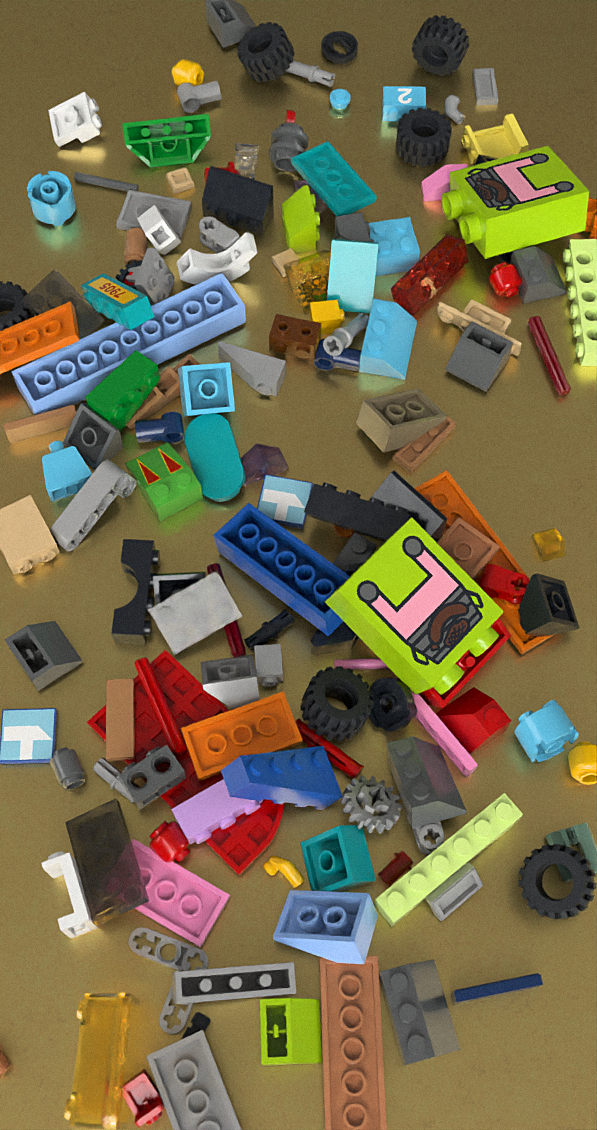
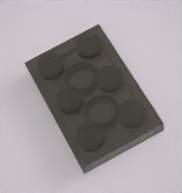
[21,268,105,339]
[148,570,243,655]

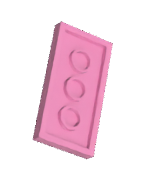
[102,839,230,948]

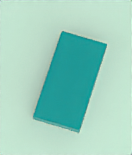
[291,141,377,216]

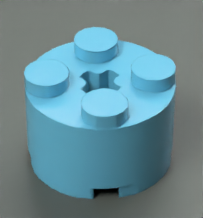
[27,171,76,226]
[514,700,579,762]

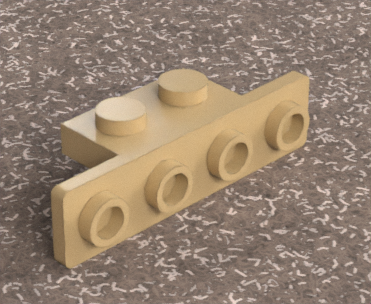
[437,299,522,356]

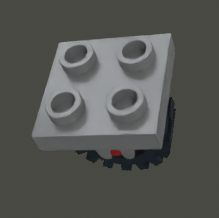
[116,248,175,306]

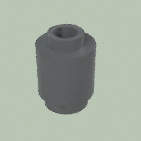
[50,747,85,791]

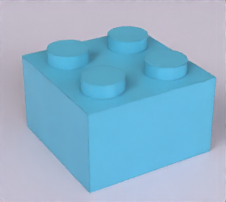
[369,217,420,276]
[178,362,235,417]

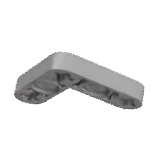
[128,927,209,1035]

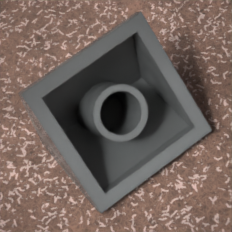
[63,403,124,470]

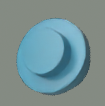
[329,89,350,109]

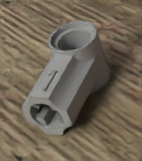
[176,81,221,113]

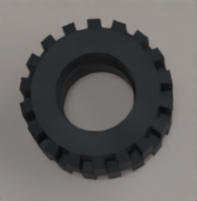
[412,15,469,76]
[237,22,295,82]
[396,108,452,167]
[0,281,35,331]
[300,666,374,741]
[518,844,597,919]

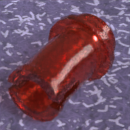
[378,850,414,887]

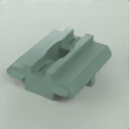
[546,823,597,883]

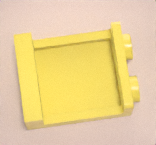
[461,114,529,164]

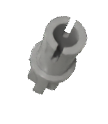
[93,758,140,803]

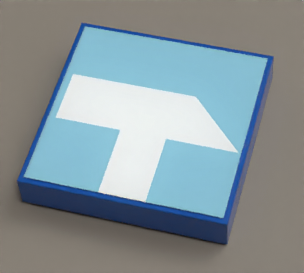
[257,474,313,530]
[0,708,58,764]

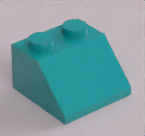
[301,825,376,892]

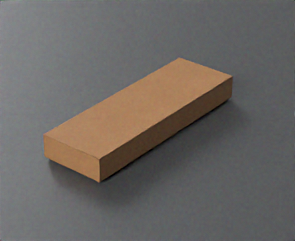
[3,405,76,443]
[393,416,457,474]
[106,678,135,761]

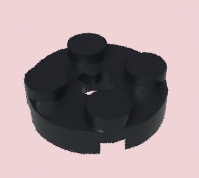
[369,677,417,732]

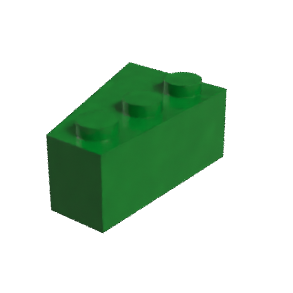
[85,350,160,432]

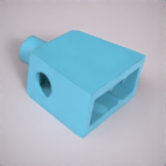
[42,441,92,502]

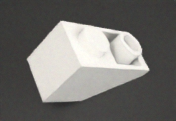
[137,205,182,256]

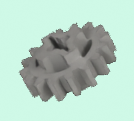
[341,775,402,833]

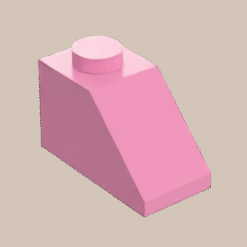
[421,164,468,201]

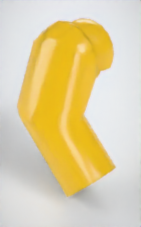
[263,855,305,888]

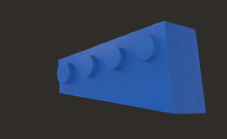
[221,746,343,810]

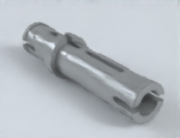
[285,60,335,87]

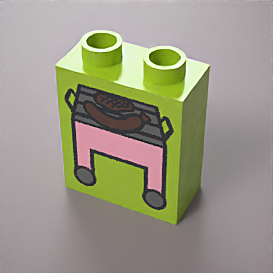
[442,146,589,259]
[325,517,504,695]

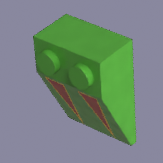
[125,442,203,521]

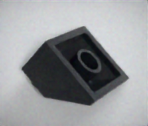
[518,573,580,637]

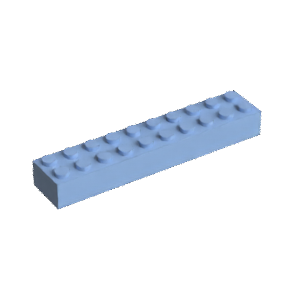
[12,273,246,415]

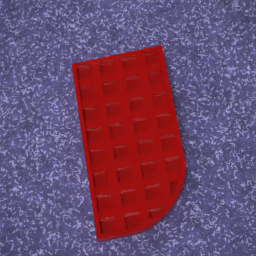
[87,650,285,876]

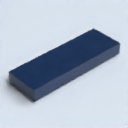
[451,973,543,1005]

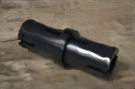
[244,609,295,653]

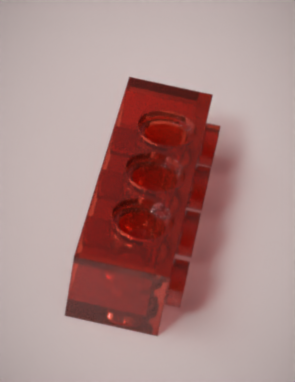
[391,234,469,316]

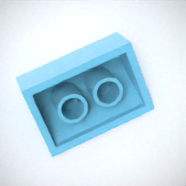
[359,299,417,380]

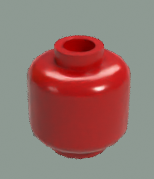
[489,262,522,298]
[149,820,190,863]

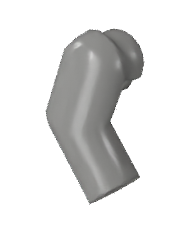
[444,95,465,125]

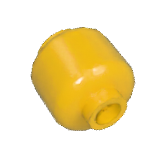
[172,59,204,87]
[568,741,597,784]

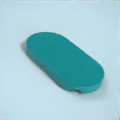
[185,413,246,502]

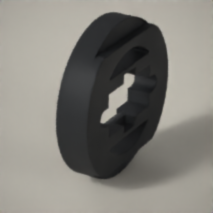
[321,31,358,64]

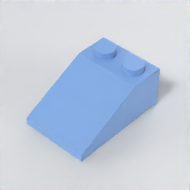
[273,890,378,964]

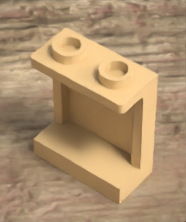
[0,495,60,574]

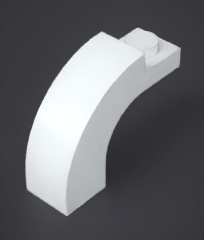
[177,232,258,285]

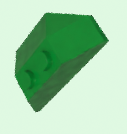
[122,114,212,168]

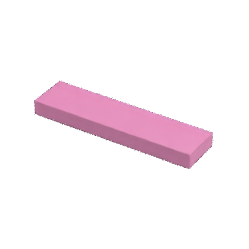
[411,691,478,777]

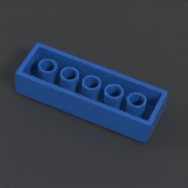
[213,503,350,636]

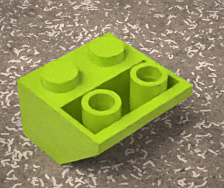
[282,185,320,253]
[260,998,323,1066]

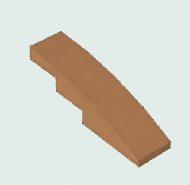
[126,353,200,429]

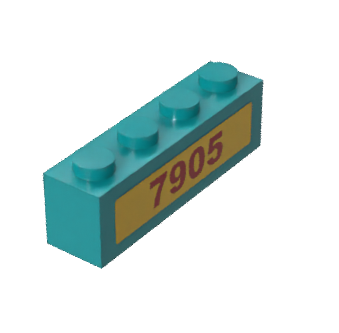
[80,273,155,330]

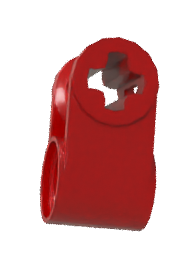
[478,564,530,604]

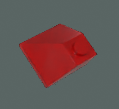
[436,687,512,756]

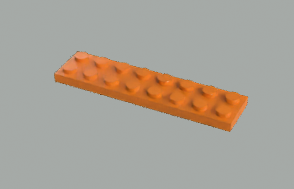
[414,470,555,655]

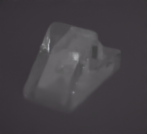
[234,143,260,180]

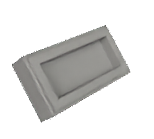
[472,68,498,105]
[426,862,484,921]

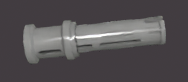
[323,313,369,356]

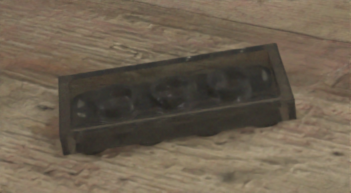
[65,798,149,926]

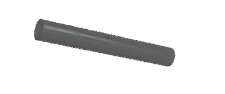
[74,172,139,192]

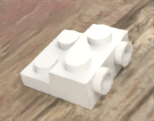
[49,92,102,147]

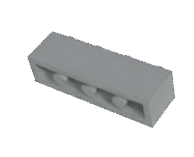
[172,962,296,1004]

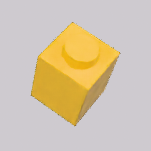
[310,300,344,334]

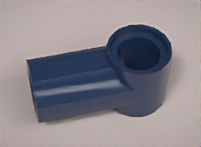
[314,339,362,371]
[135,412,184,444]

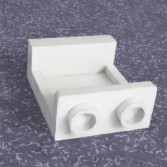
[42,851,98,938]

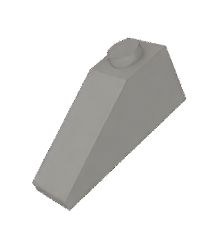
[218,341,286,397]

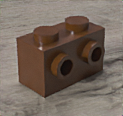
[269,314,321,359]

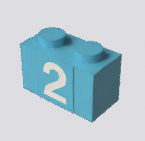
[382,86,426,121]

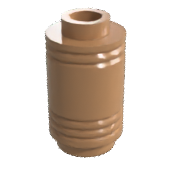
[124,227,148,266]

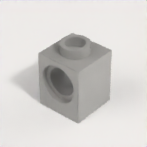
[254,644,283,687]

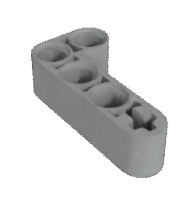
[49,459,137,552]

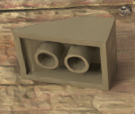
[356,388,447,452]

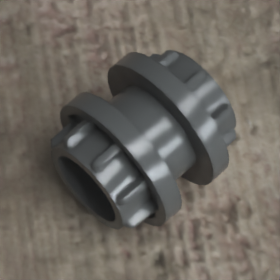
[268,123,309,172]

